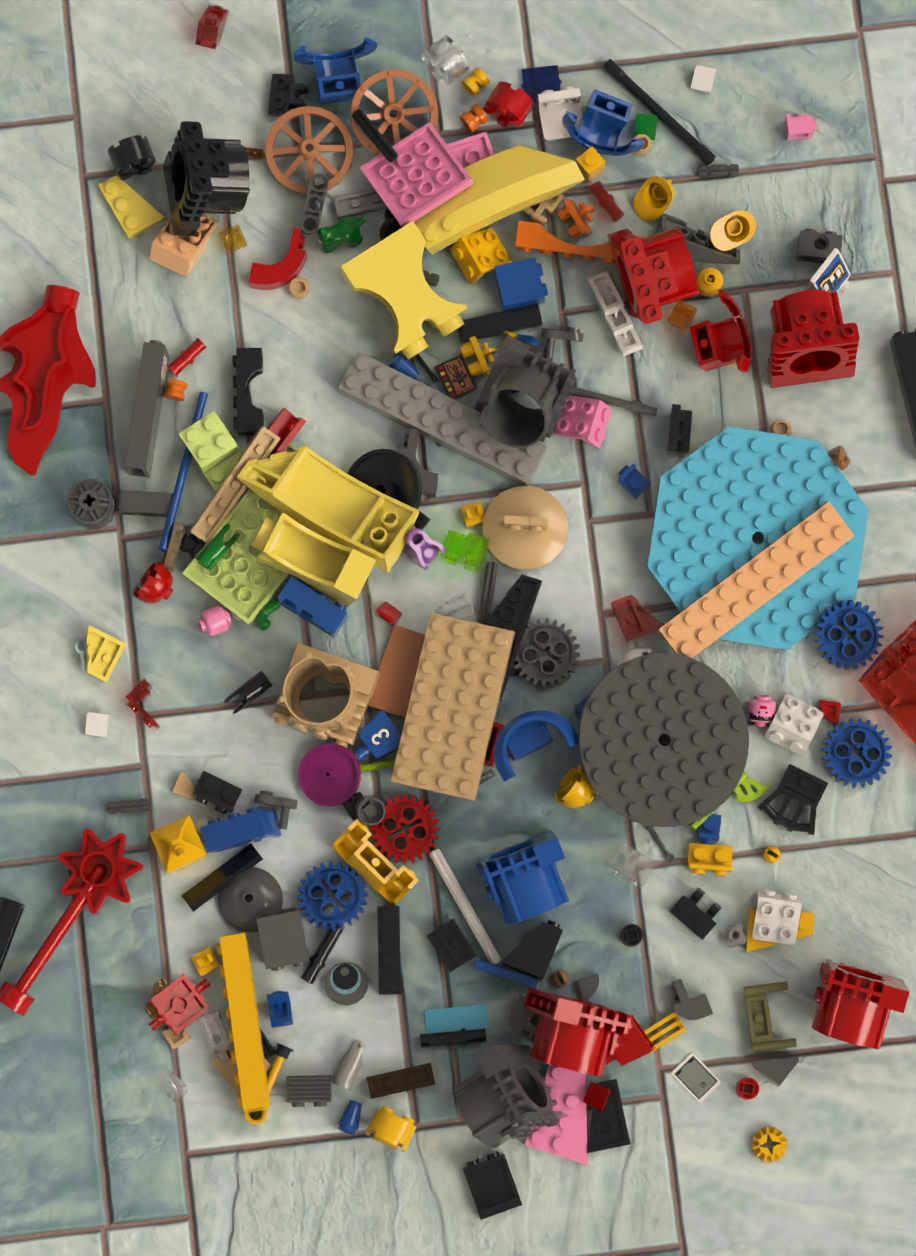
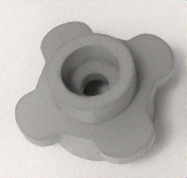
[722,923,747,948]

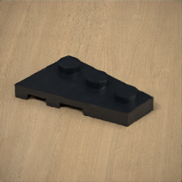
[587,1079,631,1153]

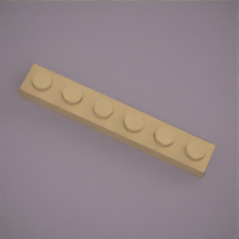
[189,426,281,544]

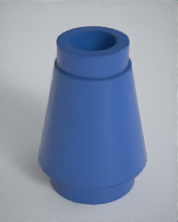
[389,353,421,380]
[338,1100,362,1135]

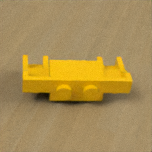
[331,819,419,906]

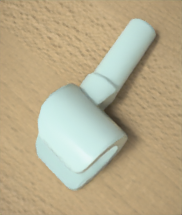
[75,641,86,671]

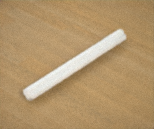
[429,849,501,965]

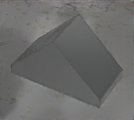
[753,1057,799,1086]

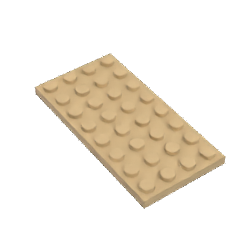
[391,613,515,801]

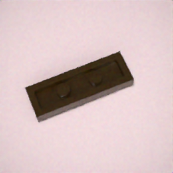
[366,1063,435,1099]

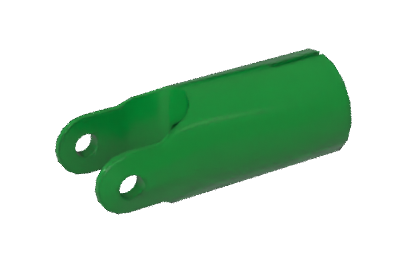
[196,524,240,571]

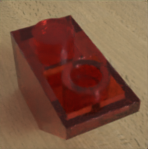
[195,5,229,49]

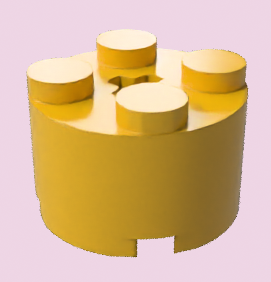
[365,1106,416,1152]

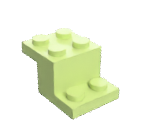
[179,411,242,492]

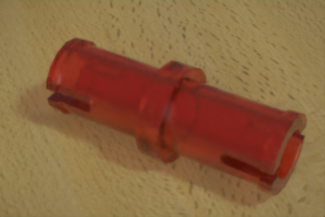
[589,181,624,222]

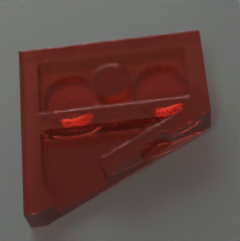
[611,595,664,643]

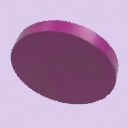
[299,744,362,806]

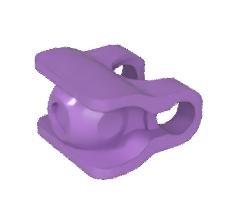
[404,526,446,570]

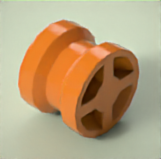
[163,379,188,401]

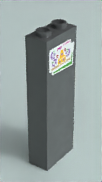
[125,340,169,478]

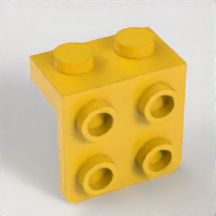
[450,228,511,285]

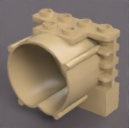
[271,643,380,748]

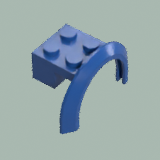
[293,37,378,104]
[562,89,645,156]
[494,710,579,782]

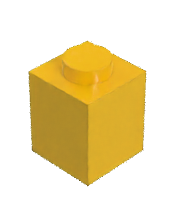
[576,146,606,182]

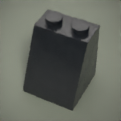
[502,920,563,981]

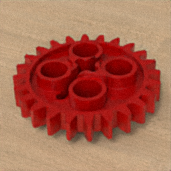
[370,794,440,865]

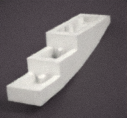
[588,271,643,357]

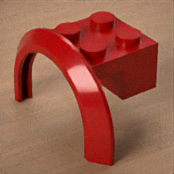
[689,289,753,373]

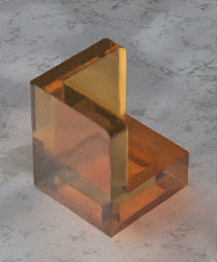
[667,300,698,336]

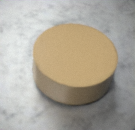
[289,277,310,299]

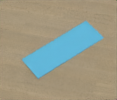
[424,1004,489,1034]

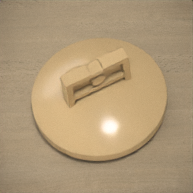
[483,486,568,570]

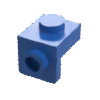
[267,991,293,1028]

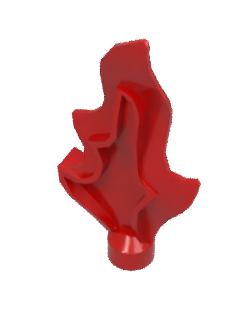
[0,285,96,476]

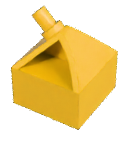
[149,815,209,874]

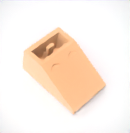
[149,214,218,277]

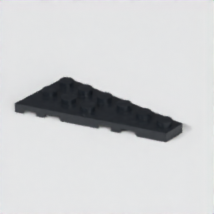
[483,574,542,701]

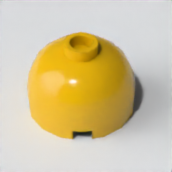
[554,765,595,809]

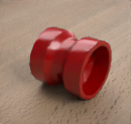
[736,1078,759,1100]

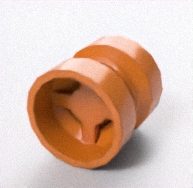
[460,104,489,133]

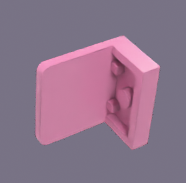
[553,395,612,448]

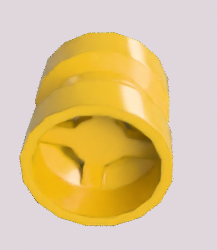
[461,67,490,97]

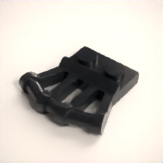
[758,764,828,835]

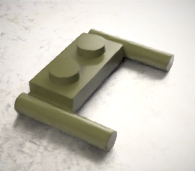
[743,981,797,1053]

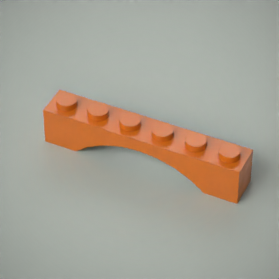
[515,221,644,263]

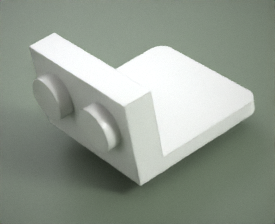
[537,87,583,141]
[764,694,824,757]
[752,889,802,945]

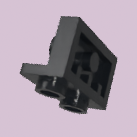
[668,404,692,453]
[192,771,243,815]

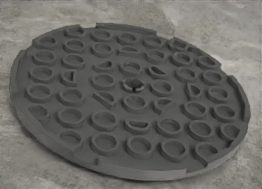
[578,653,749,827]

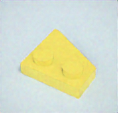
[86,625,126,682]

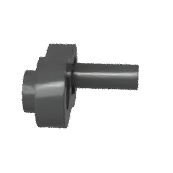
[541,327,584,359]
[254,790,298,830]

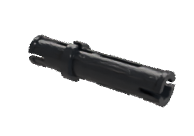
[301,925,345,985]
[420,1028,487,1048]

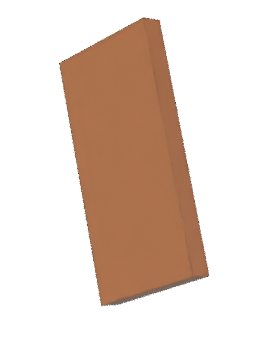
[368,625,425,719]

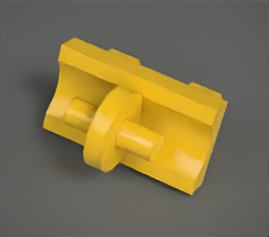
[460,336,498,377]

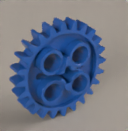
[814,600,884,670]
[821,718,892,788]
[297,861,368,932]

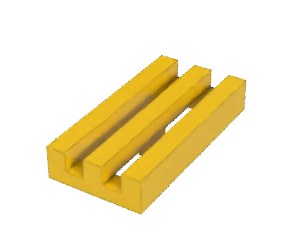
[645,1012,687,1053]

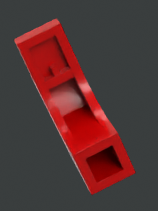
[249,228,307,290]

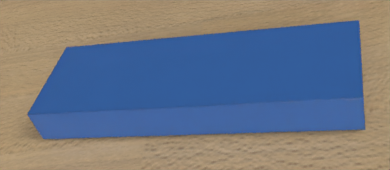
[474,960,539,988]

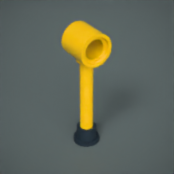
[244,1043,293,1125]

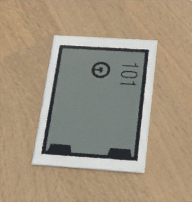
[671,1052,721,1103]

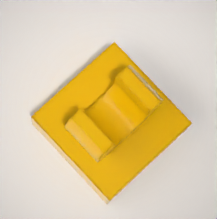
[460,501,485,528]
[191,947,220,977]

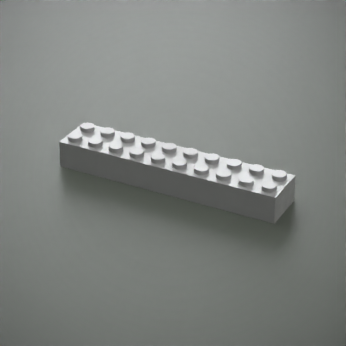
[338,351,547,486]

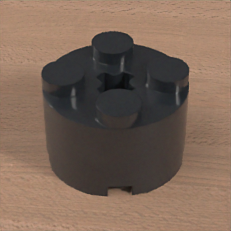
[108,135,156,181]

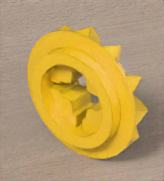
[752,1127,787,1162]

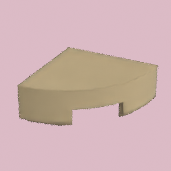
[172,772,194,800]
[161,1028,192,1050]

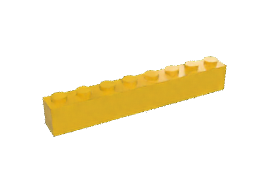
[217,933,271,1113]

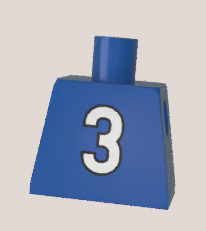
[354,710,402,761]

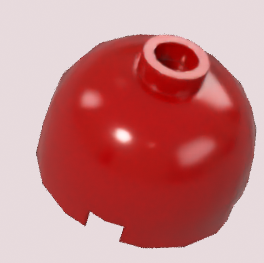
[133,560,173,604]

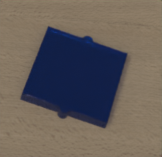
[521,65,562,102]

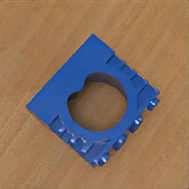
[476,830,569,924]

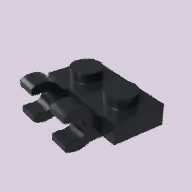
[669,888,722,940]

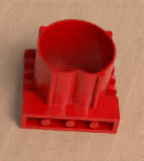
[607,228,699,324]
[767,290,860,388]
[812,959,910,1050]
[524,987,632,1077]

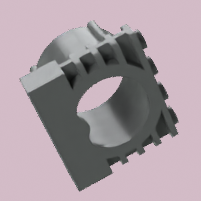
[474,335,577,452]
[454,1044,564,1148]

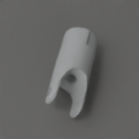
[332,1040,365,1090]

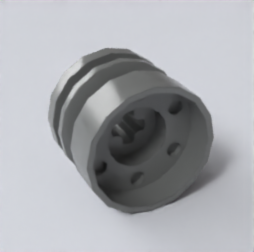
[67,479,115,530]

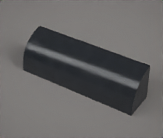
[0,897,25,972]

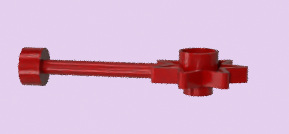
[0,829,144,1016]

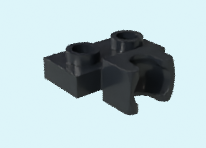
[268,74,309,117]

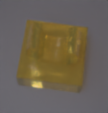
[219,225,247,253]

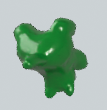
[317,216,367,253]

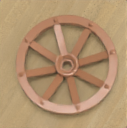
[350,69,438,155]
[265,106,353,195]

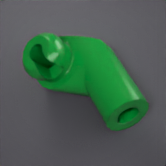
[256,599,280,630]

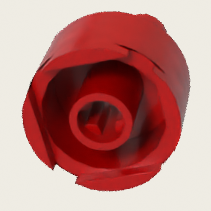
[483,81,533,128]

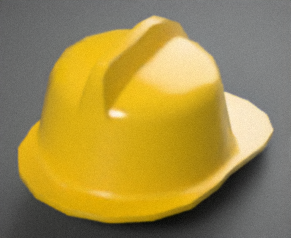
[633,176,674,221]
[710,210,757,251]

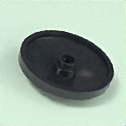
[347,449,422,510]

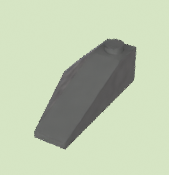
[656,213,741,265]

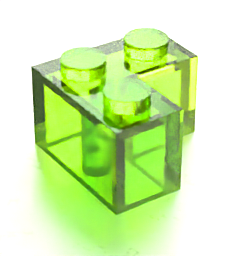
[441,530,490,572]

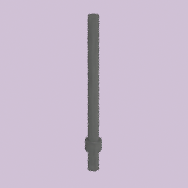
[566,387,658,416]

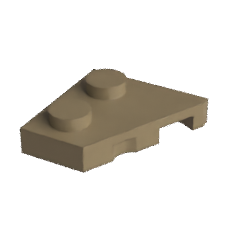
[162,522,187,572]

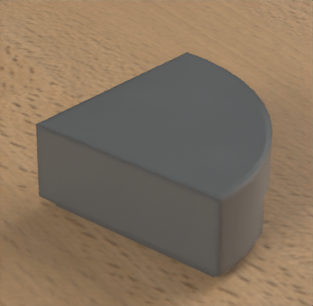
[577,974,599,1001]

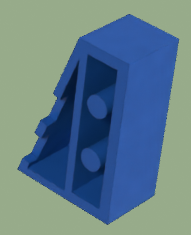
[278,576,348,638]
[201,807,282,853]

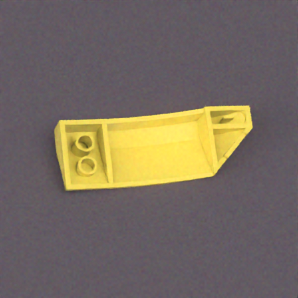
[414,145,585,255]
[237,446,420,572]

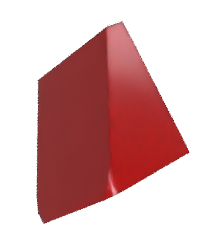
[376,602,402,626]
[583,1082,611,1111]

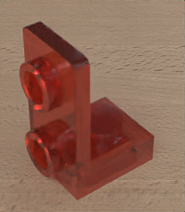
[126,679,160,729]

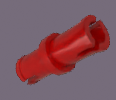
[167,338,207,377]

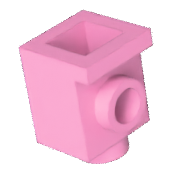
[785,114,817,141]

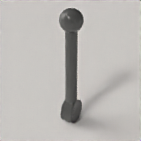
[645,825,674,862]

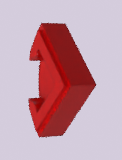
[819,700,841,725]

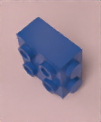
[494,257,548,311]

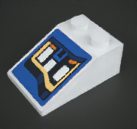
[806,248,851,294]

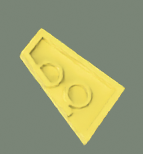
[98,175,166,240]

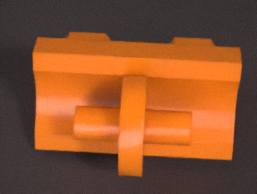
[557,198,595,238]

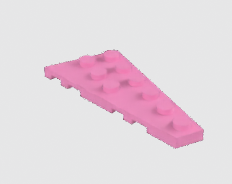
[525,1064,588,1165]

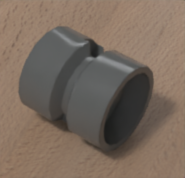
[355,795,386,826]

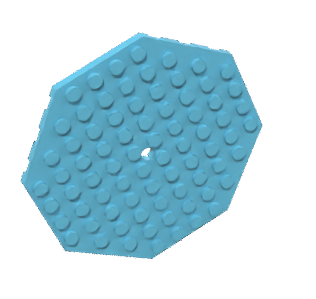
[646,426,868,650]

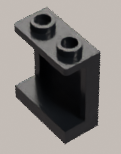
[463,1151,522,1220]

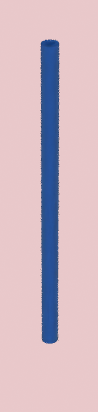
[159,392,208,552]

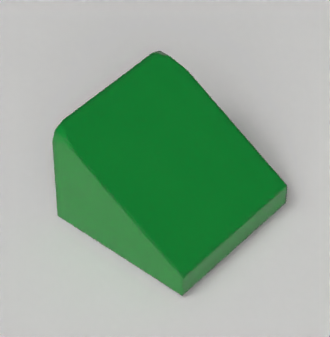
[634,114,657,140]

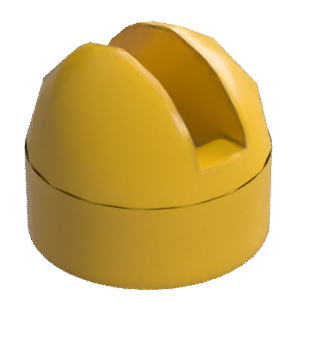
[763,846,781,864]

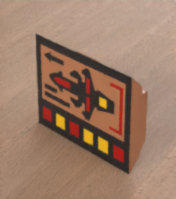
[434,355,477,399]

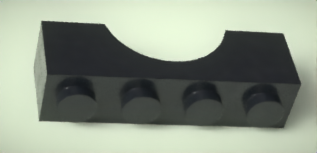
[232,348,264,436]
[377,906,401,996]

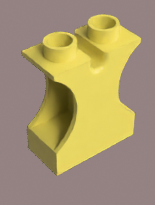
[339,221,467,360]
[251,512,376,607]

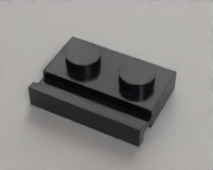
[427,919,477,973]

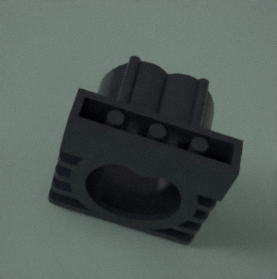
[163,121,250,236]

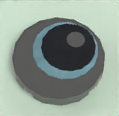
[325,962,368,1006]

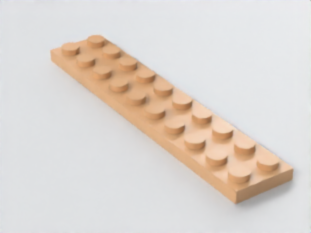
[658,502,854,658]

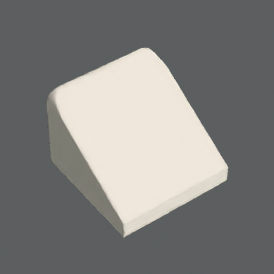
[690,65,716,94]
[85,712,110,738]

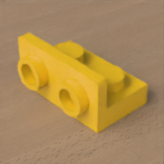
[687,843,733,876]

